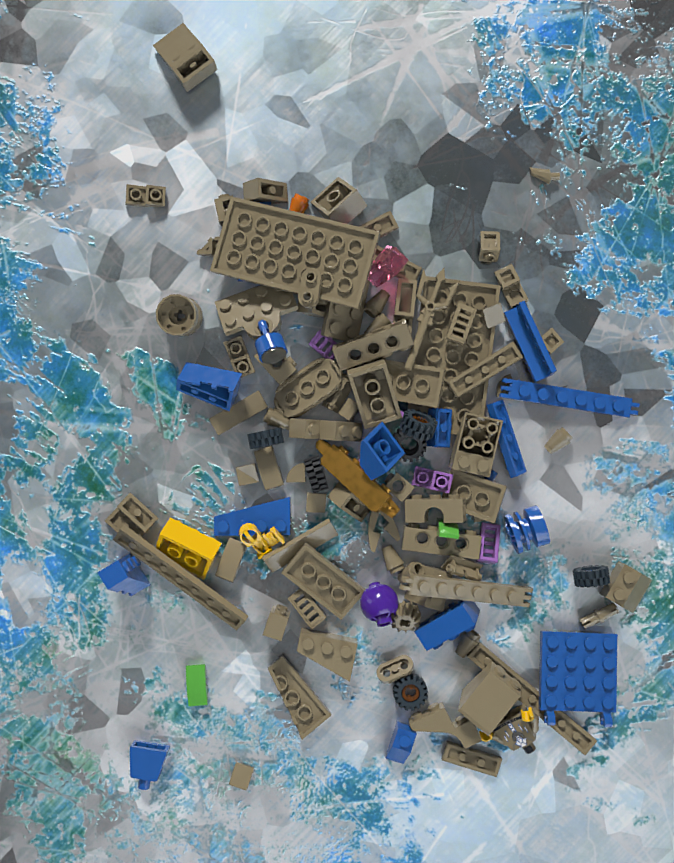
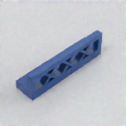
[504,301,557,383]

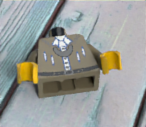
[479,704,539,754]

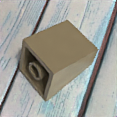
[458,662,522,736]

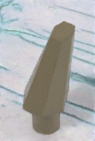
[529,167,560,184]

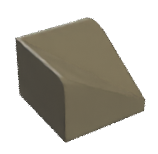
[236,463,259,486]

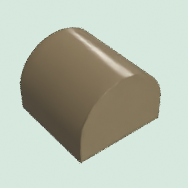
[338,398,359,422]

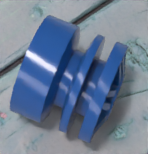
[504,505,550,554]

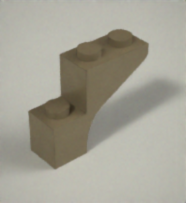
[289,418,363,442]
[408,702,482,749]

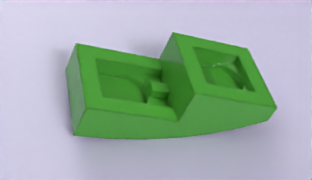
[436,518,459,539]
[186,664,208,707]

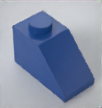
[385,721,417,764]

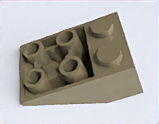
[153,23,218,92]
[448,412,503,477]

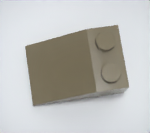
[347,358,402,429]

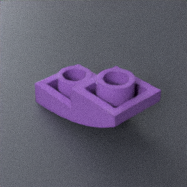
[411,466,453,493]

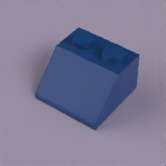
[360,422,405,480]

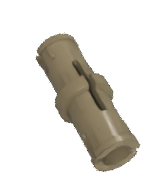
[579,602,619,630]

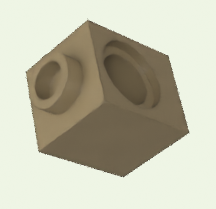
[384,472,415,502]

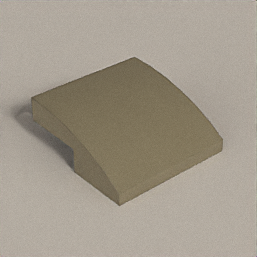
[105,492,159,537]

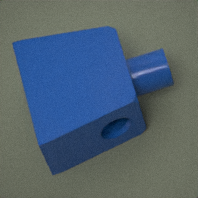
[130,740,170,790]

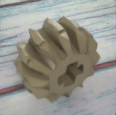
[391,600,421,633]

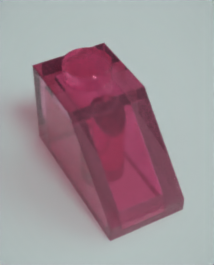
[368,245,409,288]

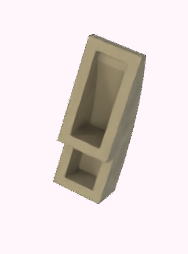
[391,278,418,340]

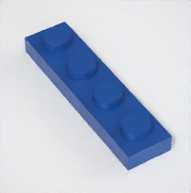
[487,400,527,478]

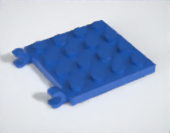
[539,631,618,727]

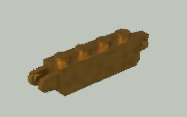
[315,439,401,518]

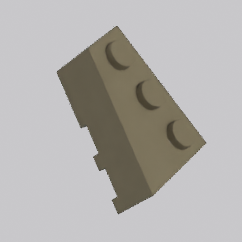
[297,627,358,682]

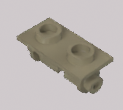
[322,373,352,414]
[441,554,483,581]

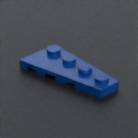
[214,497,291,536]

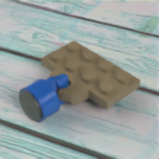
[215,285,299,364]

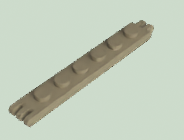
[399,573,533,607]

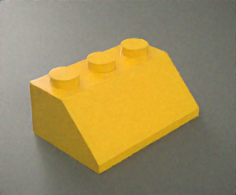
[155,517,222,580]

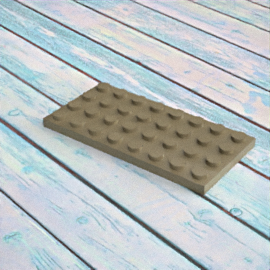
[210,196,380,310]
[407,276,501,435]

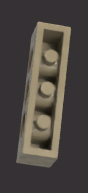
[332,319,414,371]
[401,523,482,560]

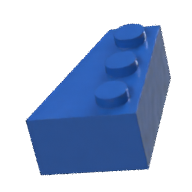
[176,362,242,411]
[97,553,151,596]
[414,600,480,651]

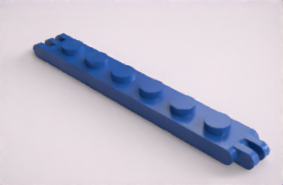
[499,378,640,418]

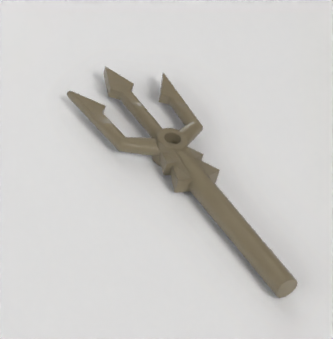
[404,268,460,371]

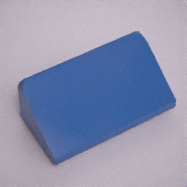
[426,408,452,448]

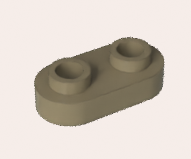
[298,268,322,309]
[376,655,414,684]

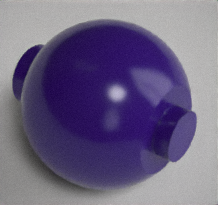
[360,582,399,627]

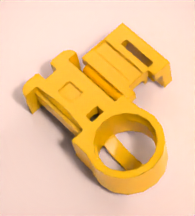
[239,523,285,559]

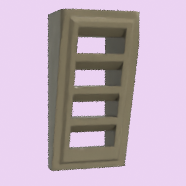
[445,303,477,346]
[288,588,327,629]

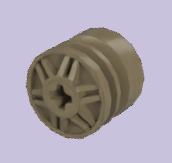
[156,294,203,336]

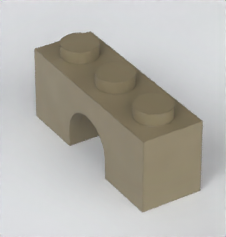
[405,494,466,523]

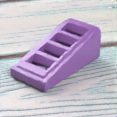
[308,329,337,363]
[476,522,501,564]

